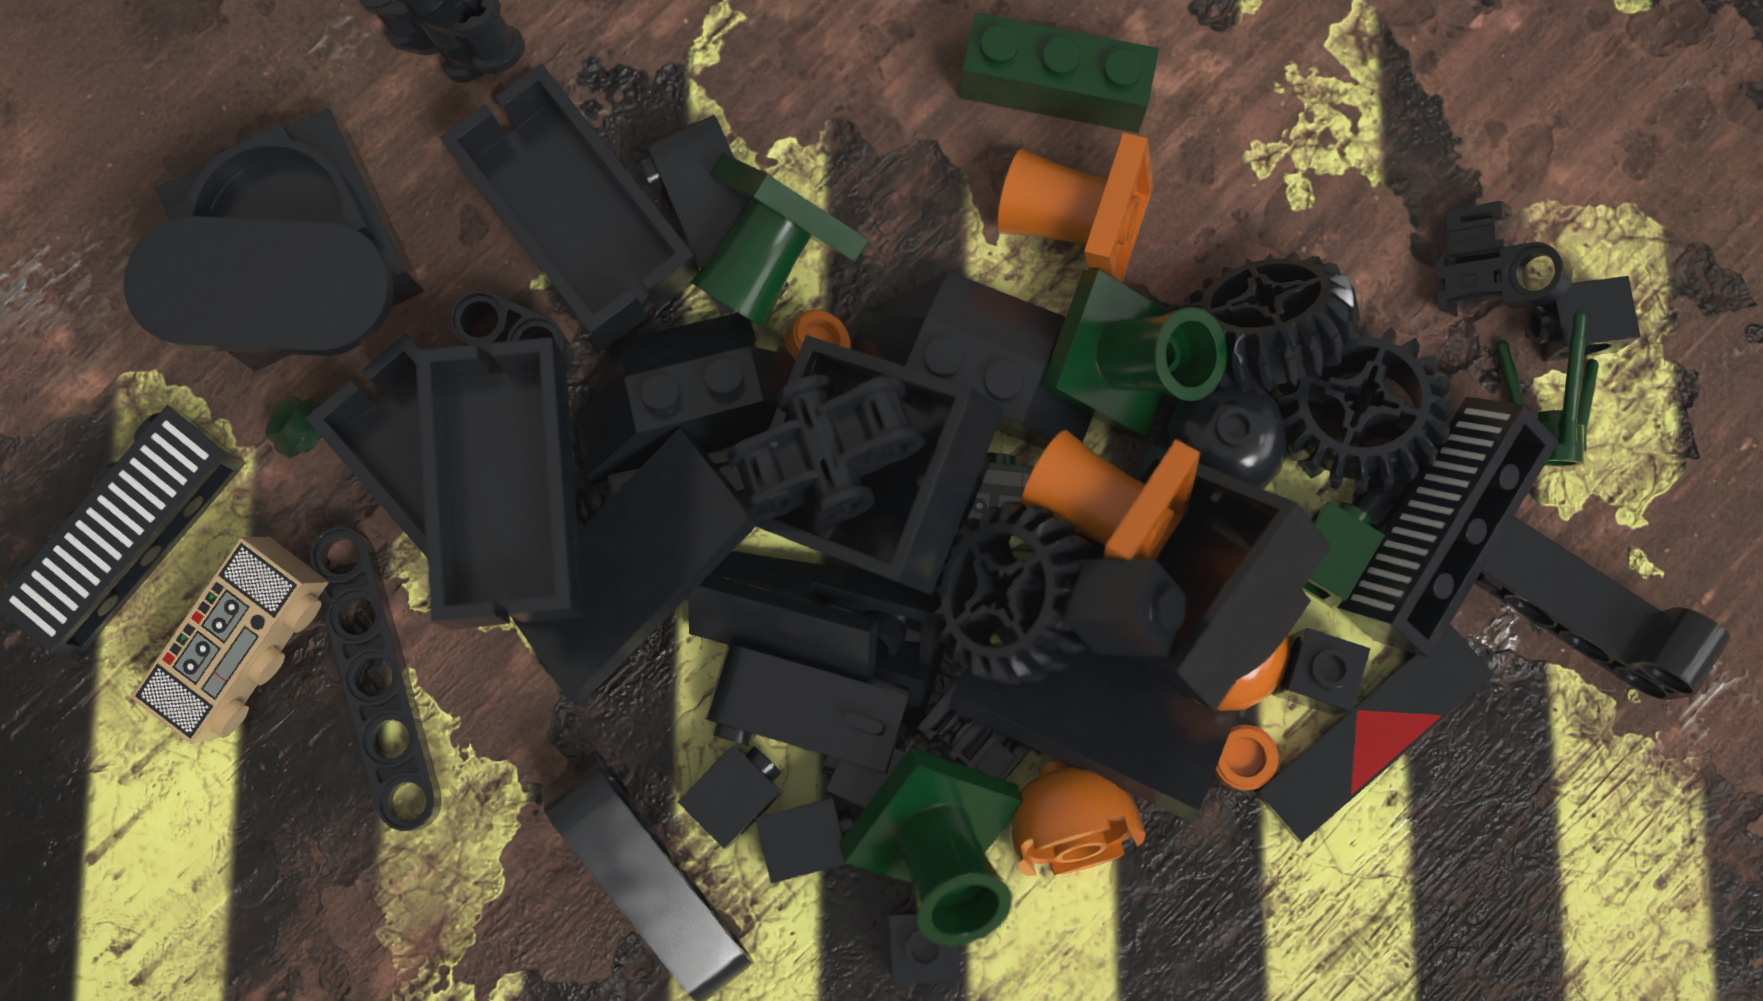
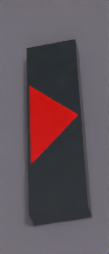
[1254,625,1494,843]

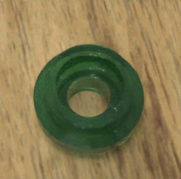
[265,396,322,458]

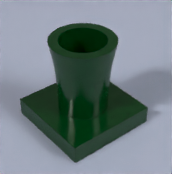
[690,152,868,329]
[1041,269,1227,438]
[839,748,1024,946]

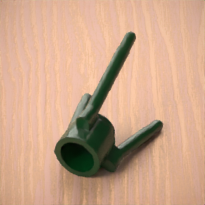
[1496,311,1599,466]

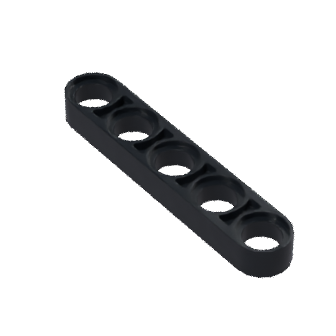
[310,526,442,831]

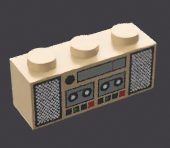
[130,537,329,744]

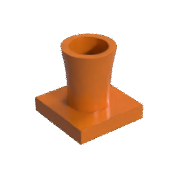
[998,132,1153,283]
[1020,430,1200,560]

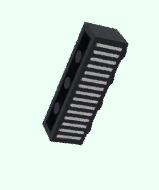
[1337,396,1559,658]
[0,404,246,659]

